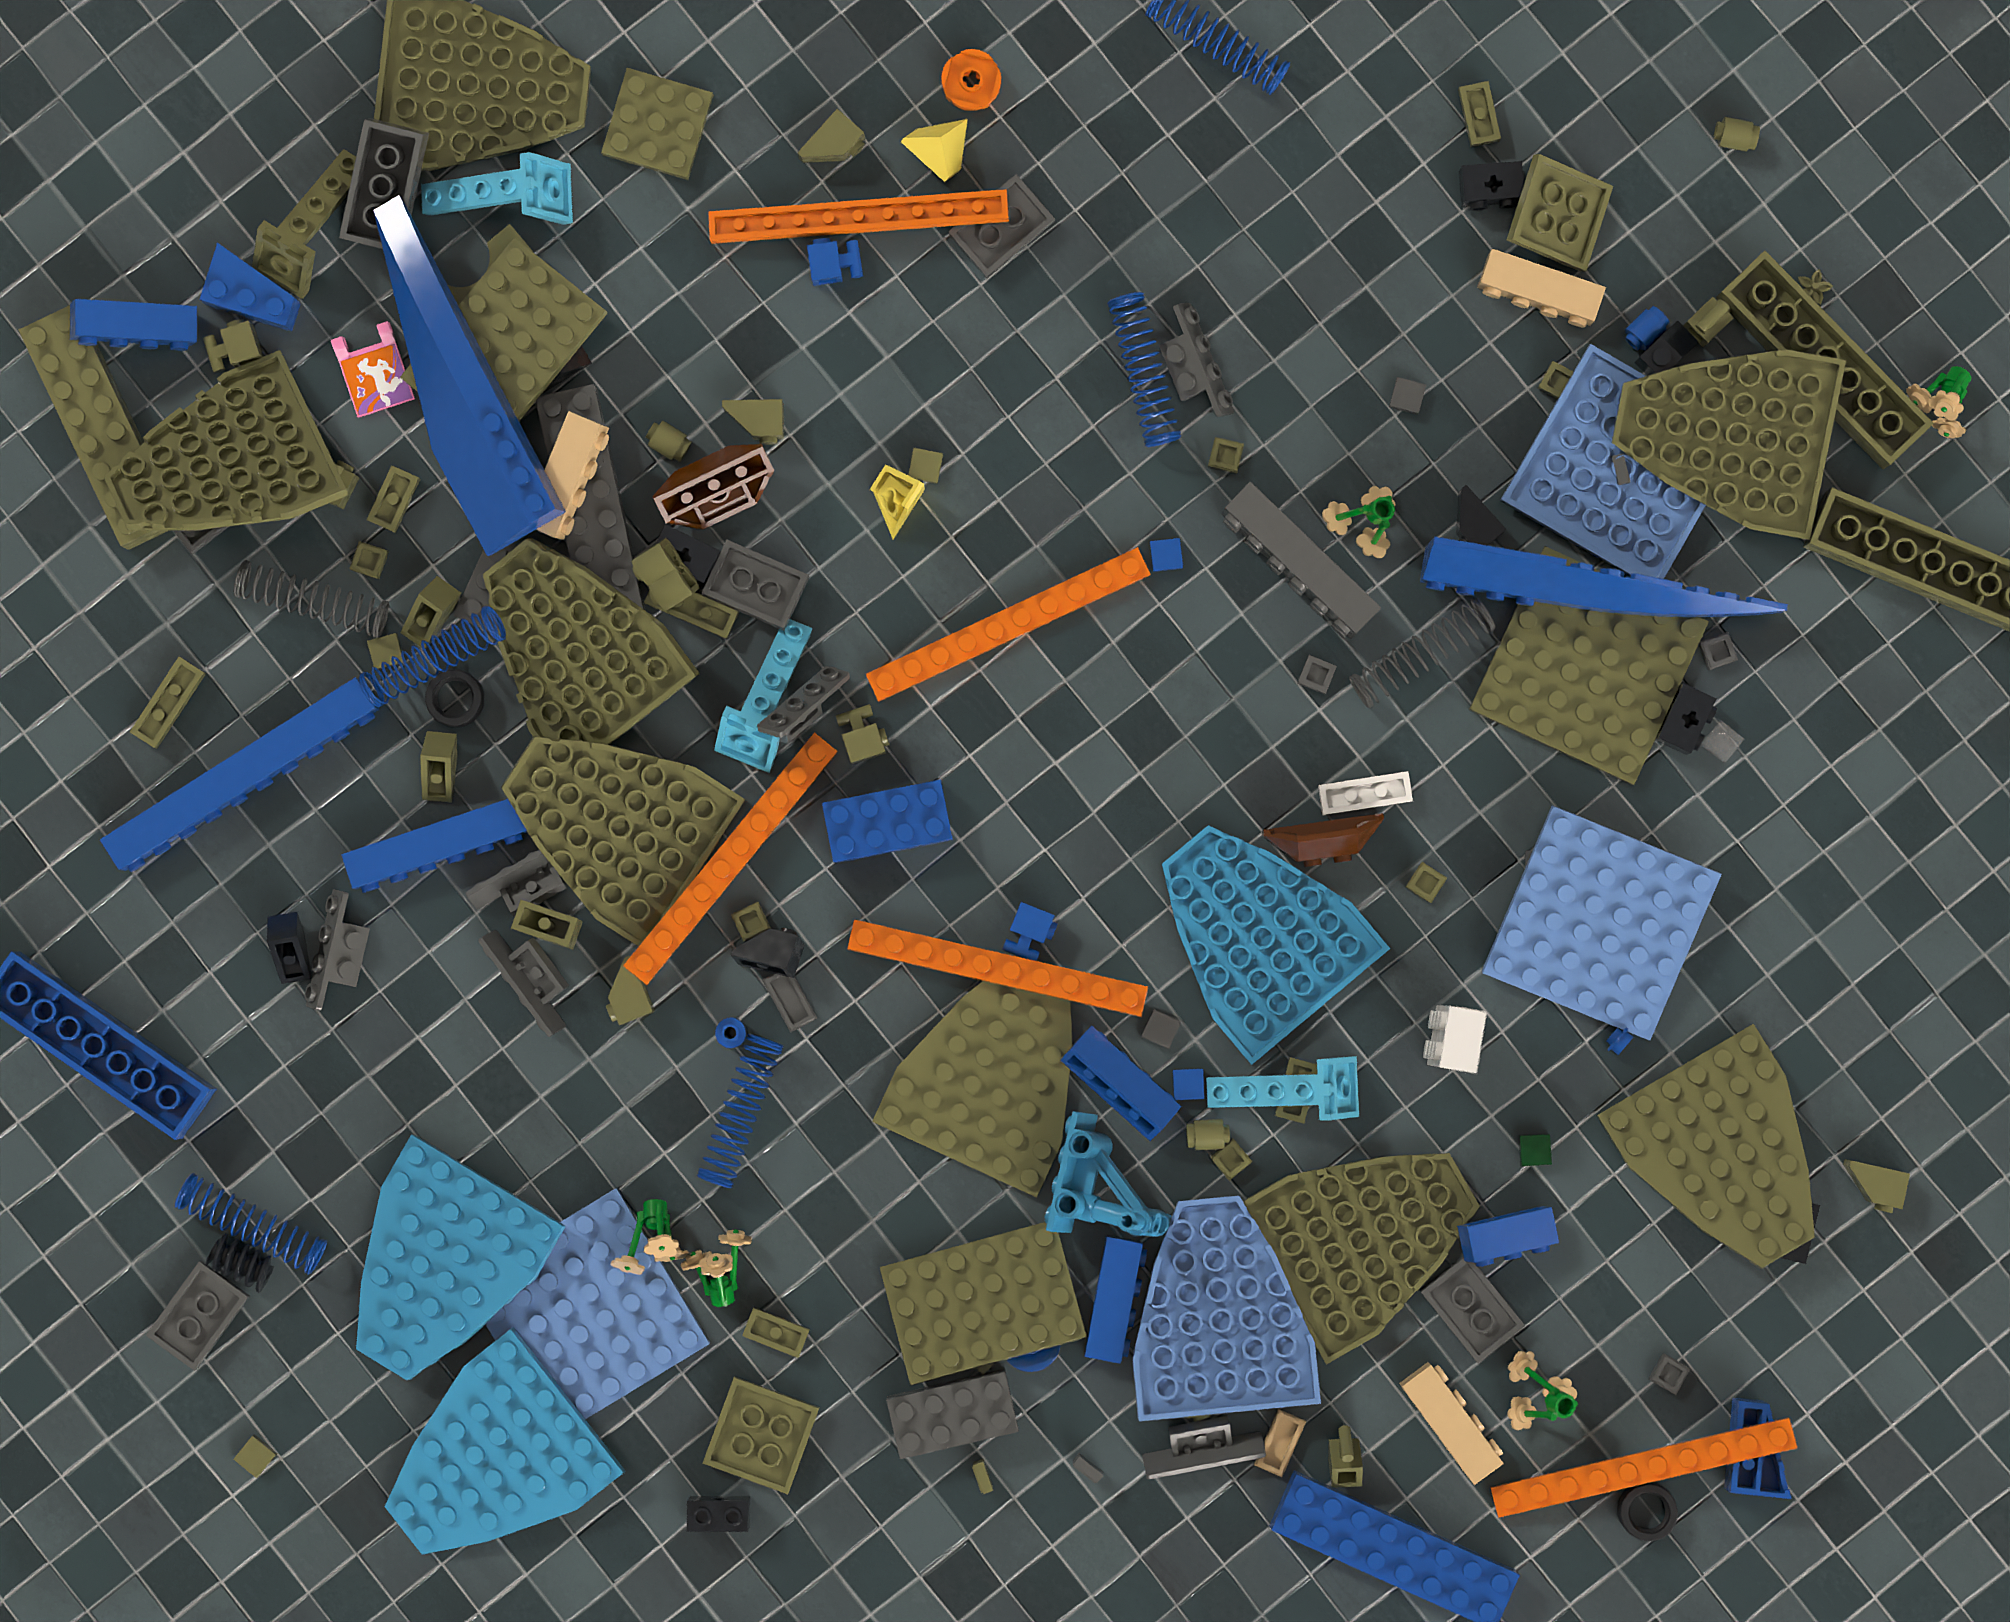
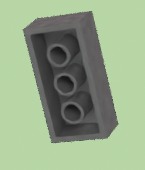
[339,118,429,249]
[886,1369,1019,1459]

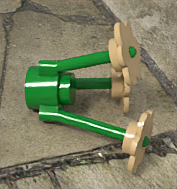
[611,1199,689,1275]
[1507,1351,1578,1430]

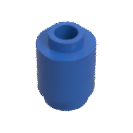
[1625,306,1670,351]
[715,1017,748,1048]

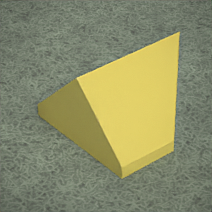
[901,119,968,182]
[870,464,925,539]

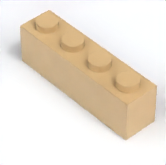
[1477,249,1606,328]
[536,411,609,540]
[1399,1362,1504,1485]

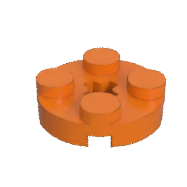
[941,49,1001,111]

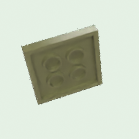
[601,68,714,180]
[1507,154,1613,272]
[703,1376,820,1494]

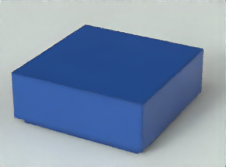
[1150,538,1183,572]
[1173,1069,1204,1100]

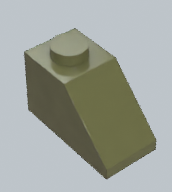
[797,109,865,163]
[722,399,784,445]
[400,576,461,649]
[420,731,458,803]
[511,900,583,950]
[606,955,655,1025]
[1843,1159,1910,1213]

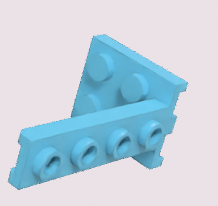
[421,152,573,225]
[714,619,813,773]
[1206,1056,1359,1120]

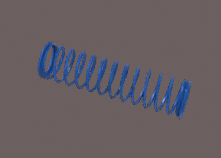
[1145,0,1290,95]
[1107,292,1182,447]
[359,606,506,708]
[696,1033,783,1188]
[175,1173,327,1275]

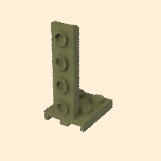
[252,149,356,299]

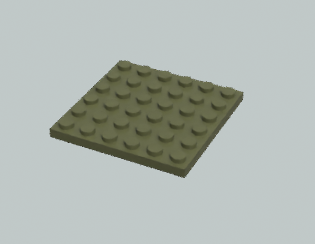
[1469,546,1709,785]

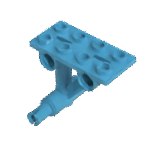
[1045,1111,1172,1237]

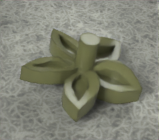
[1798,269,1833,305]

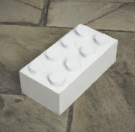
[1423,1005,1486,1073]

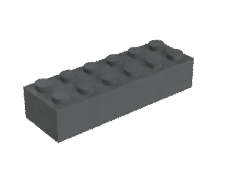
[1222,482,1381,639]

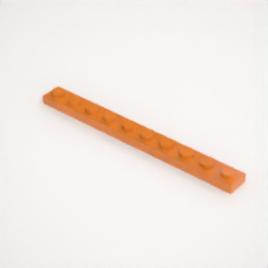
[708,189,1009,244]
[866,547,1150,702]
[623,732,838,985]
[847,919,1148,1017]
[1491,1417,1797,1518]

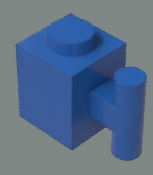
[807,238,863,286]
[1002,902,1058,961]

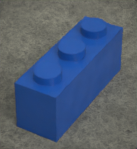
[1457,1206,1559,1267]

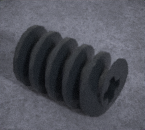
[205,1233,274,1293]

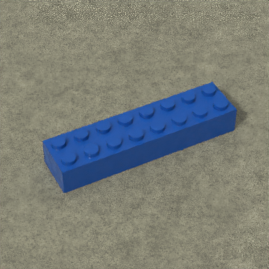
[0,951,217,1140]
[1269,1470,1520,1622]

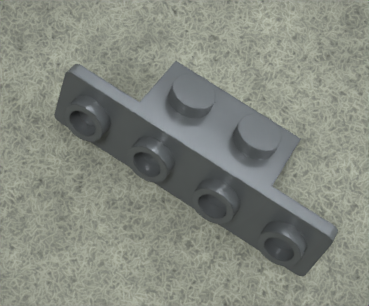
[1159,303,1234,417]
[757,666,850,744]
[465,850,567,918]
[305,889,370,1011]
[478,930,569,1037]
[1142,1416,1266,1479]

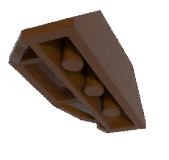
[652,444,774,530]
[1262,813,1384,867]

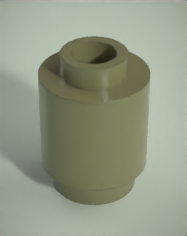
[1713,117,1760,152]
[645,421,692,462]
[1186,1119,1230,1151]

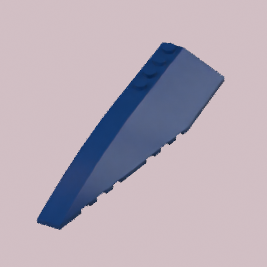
[374,195,566,556]
[1420,537,1788,617]

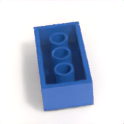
[822,780,953,863]

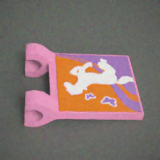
[331,321,415,418]

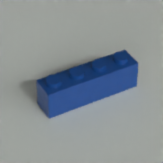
[70,299,197,351]
[1060,1025,1182,1141]
[1084,1235,1147,1364]

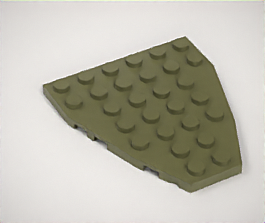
[374,0,591,171]
[1611,349,1846,540]
[104,350,348,530]
[483,537,700,745]
[501,736,745,946]
[872,955,1072,1198]
[1597,1024,1815,1269]
[1243,1153,1480,1365]

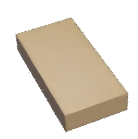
[1254,1409,1306,1477]

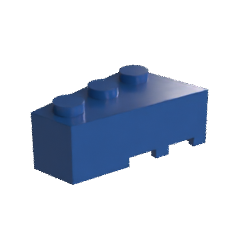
[199,243,301,332]
[1724,1397,1791,1499]

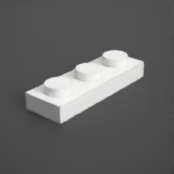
[1318,771,1413,815]

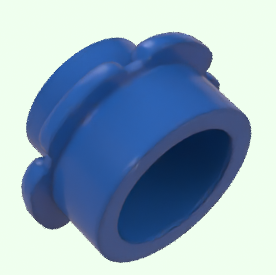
[1606,1028,1633,1055]

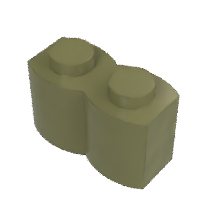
[631,538,699,611]

